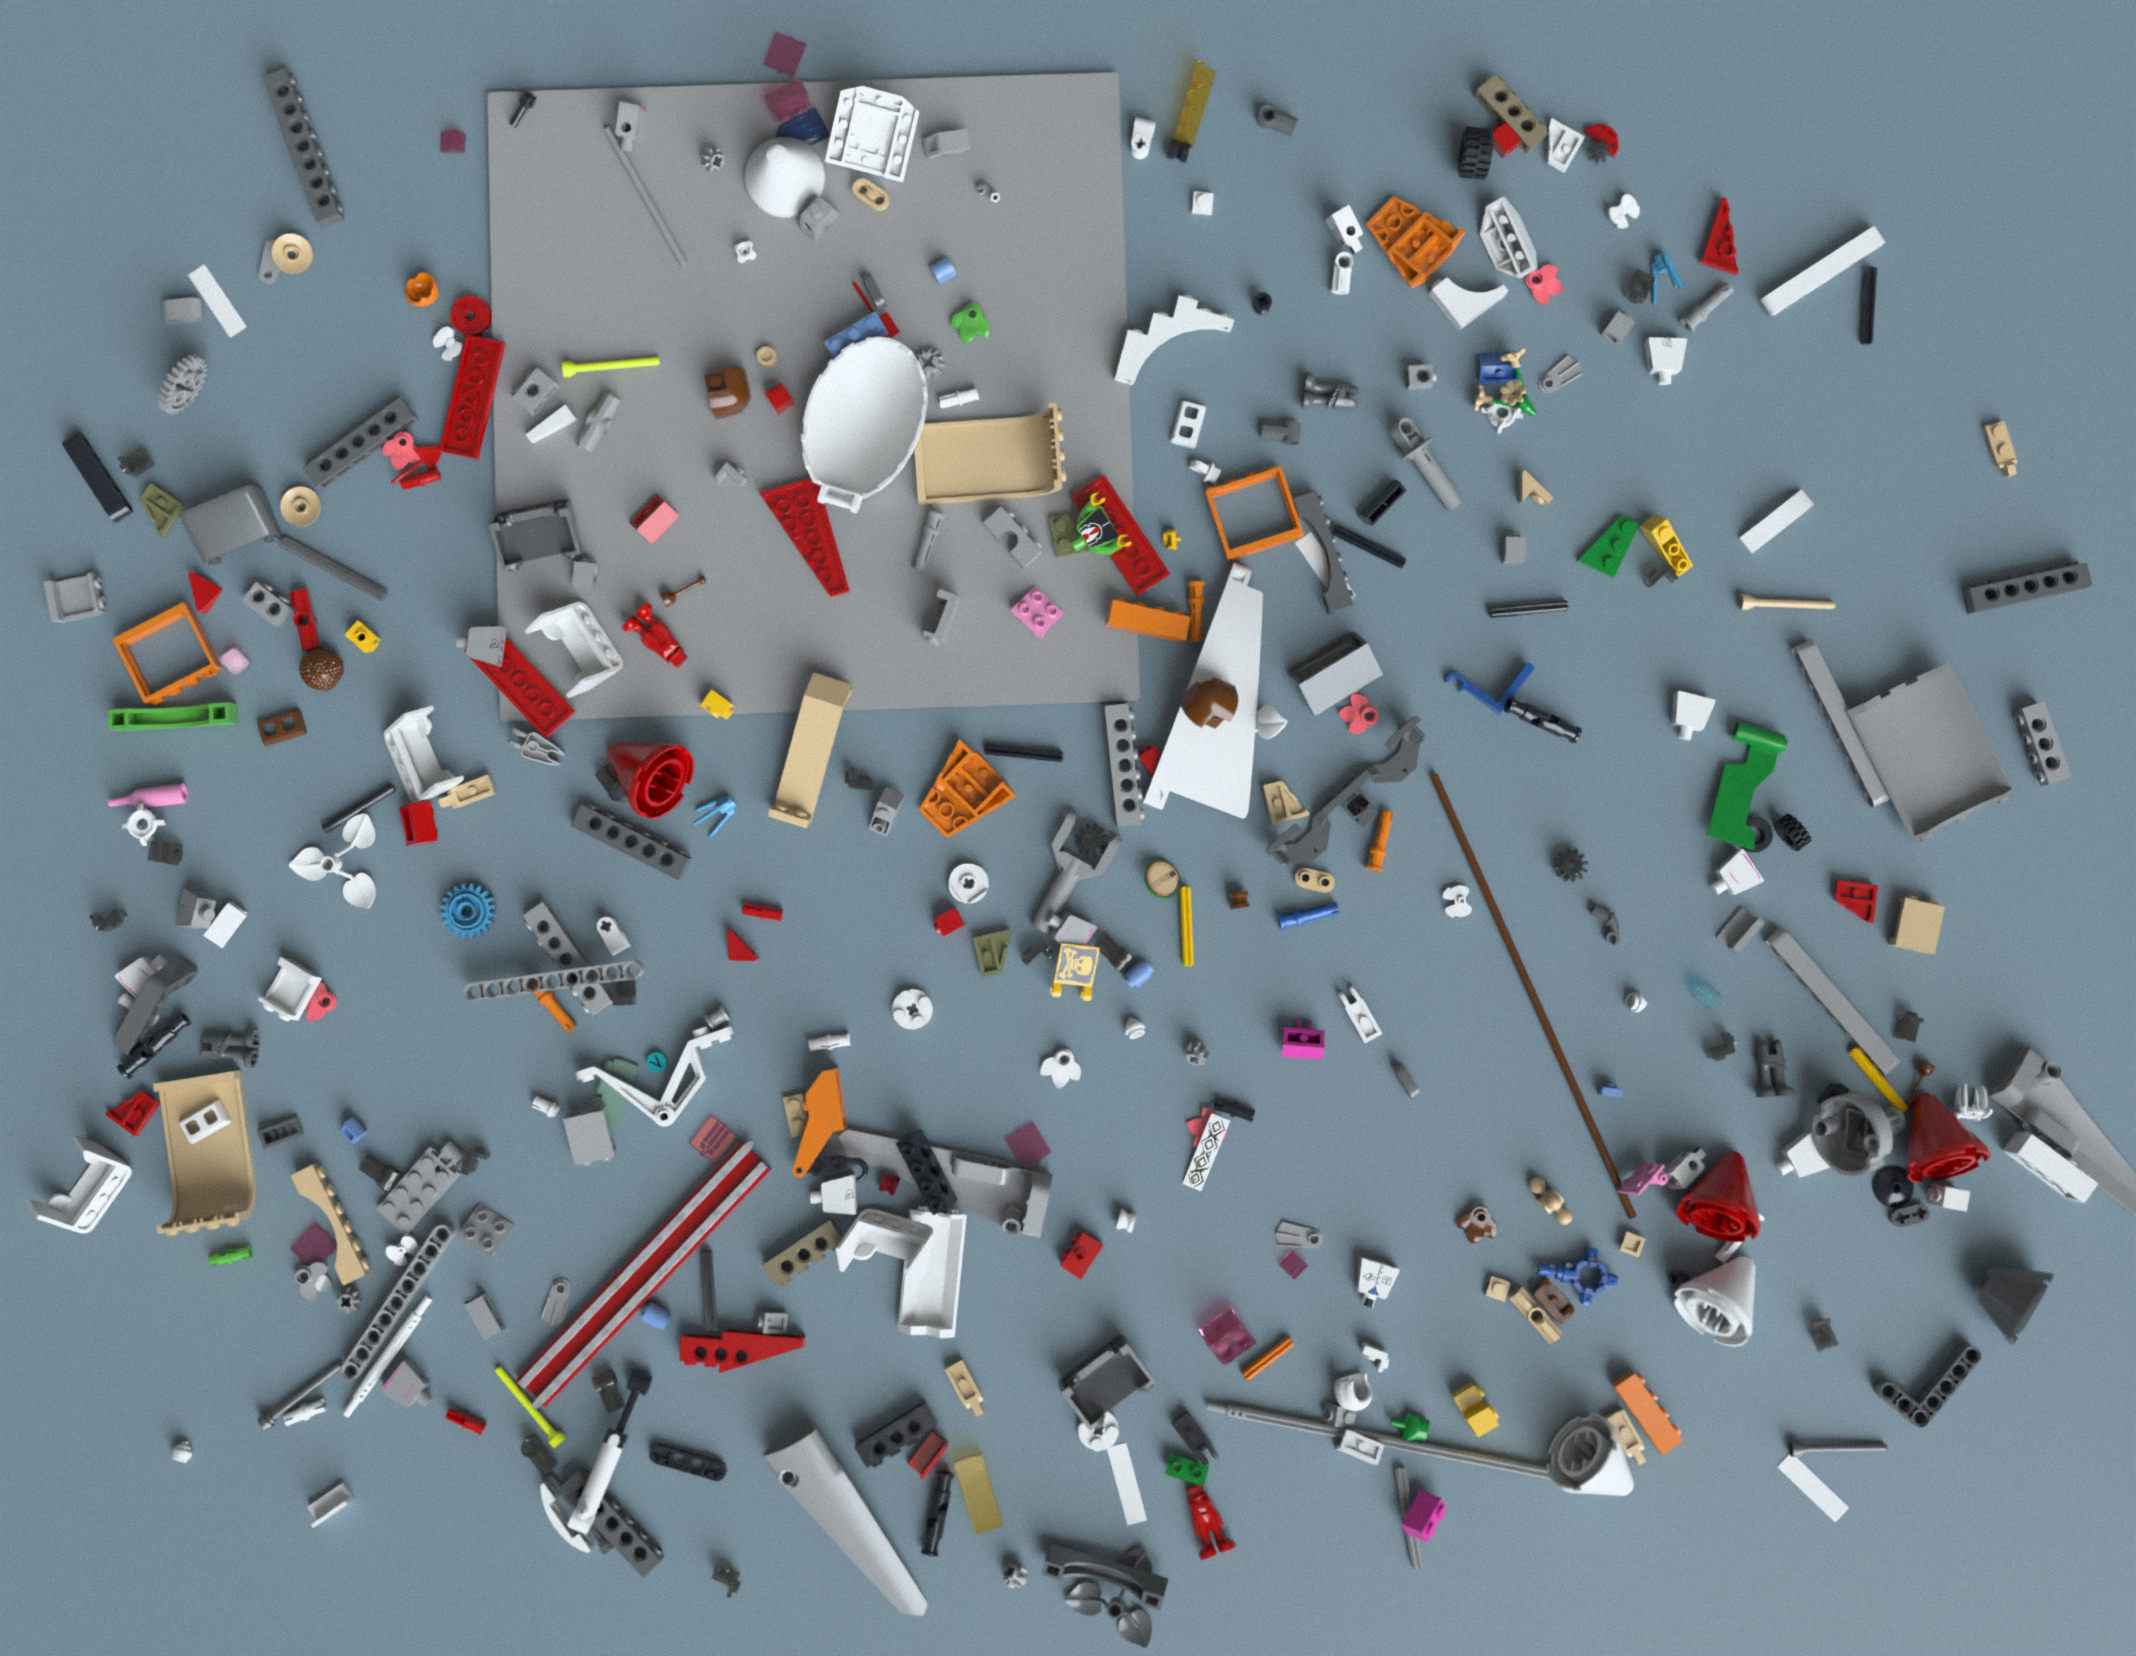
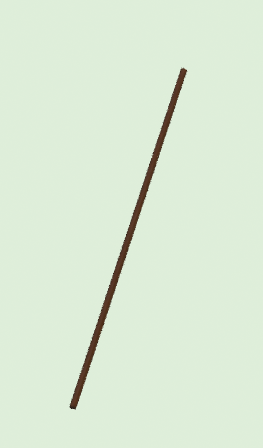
[1430,773,1637,1219]

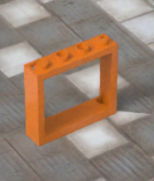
[1204,466,1304,562]
[112,602,223,705]

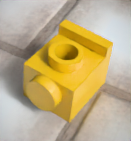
[344,620,381,654]
[700,689,734,720]

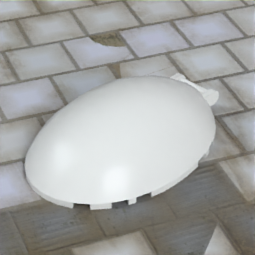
[801,337,928,513]

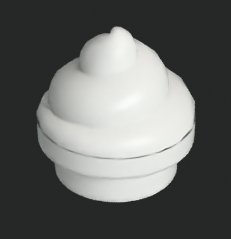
[1625,992,1647,1013]
[1125,1017,1145,1039]
[170,1441,192,1463]

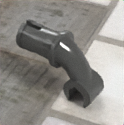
[1590,904,1620,945]

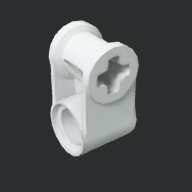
[1131,117,1155,159]
[597,917,631,956]

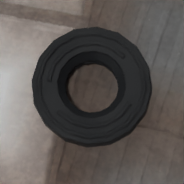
[1740,817,1773,853]

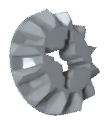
[915,347,944,380]

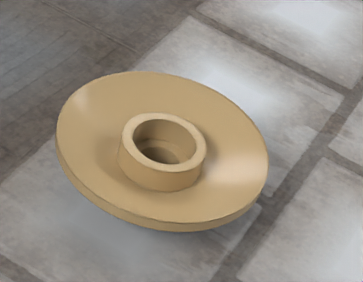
[271,234,313,274]
[280,487,321,526]

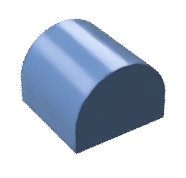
[929,256,957,285]
[340,1117,367,1145]

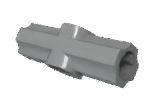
[575,393,621,453]

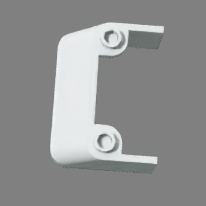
[525,602,623,698]
[384,705,464,803]
[26,1134,132,1233]
[836,1208,934,1293]

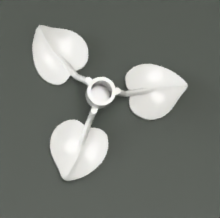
[1255,705,1288,739]
[289,814,376,909]

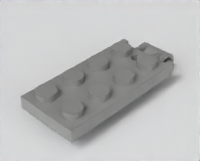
[376,1141,466,1234]

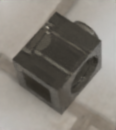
[1623,269,1656,304]
[148,840,183,865]

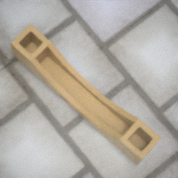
[291,1163,371,1286]

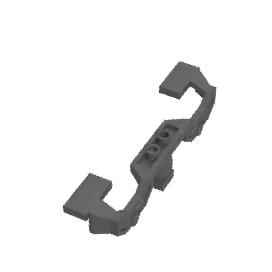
[1265,715,1426,867]

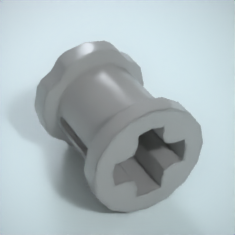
[704,1005,731,1030]

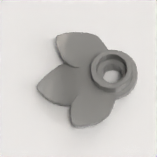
[294,1262,333,1302]

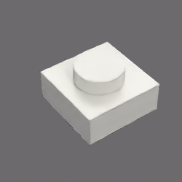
[1192,191,1214,215]

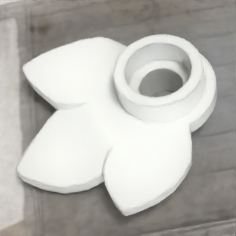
[1040,1049,1081,1089]

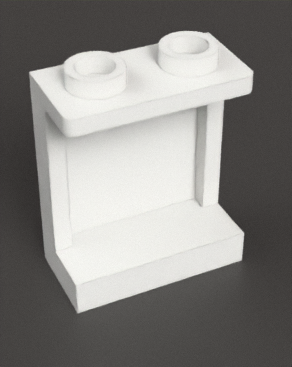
[257,957,322,1021]

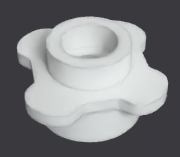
[734,241,756,263]

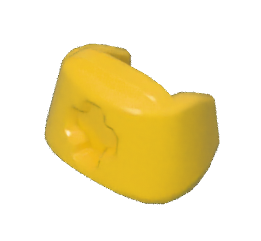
[1163,528,1182,550]

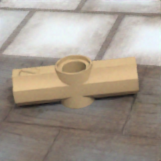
[1508,1286,1563,1344]

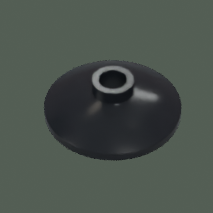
[1873,1166,1914,1207]

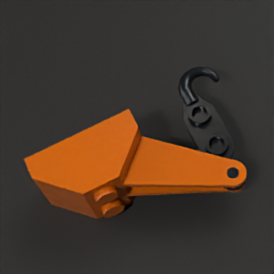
[792,1067,868,1181]

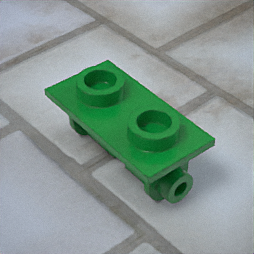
[1165,1454,1209,1486]

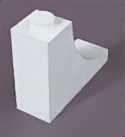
[1429,277,1508,331]

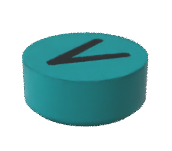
[646,1052,668,1073]

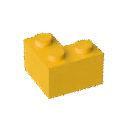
[1451,1382,1499,1437]

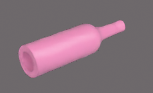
[108,783,188,808]

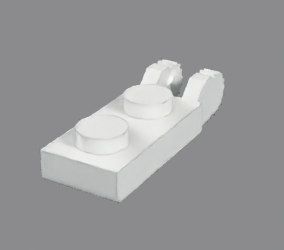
[1338,985,1382,1043]

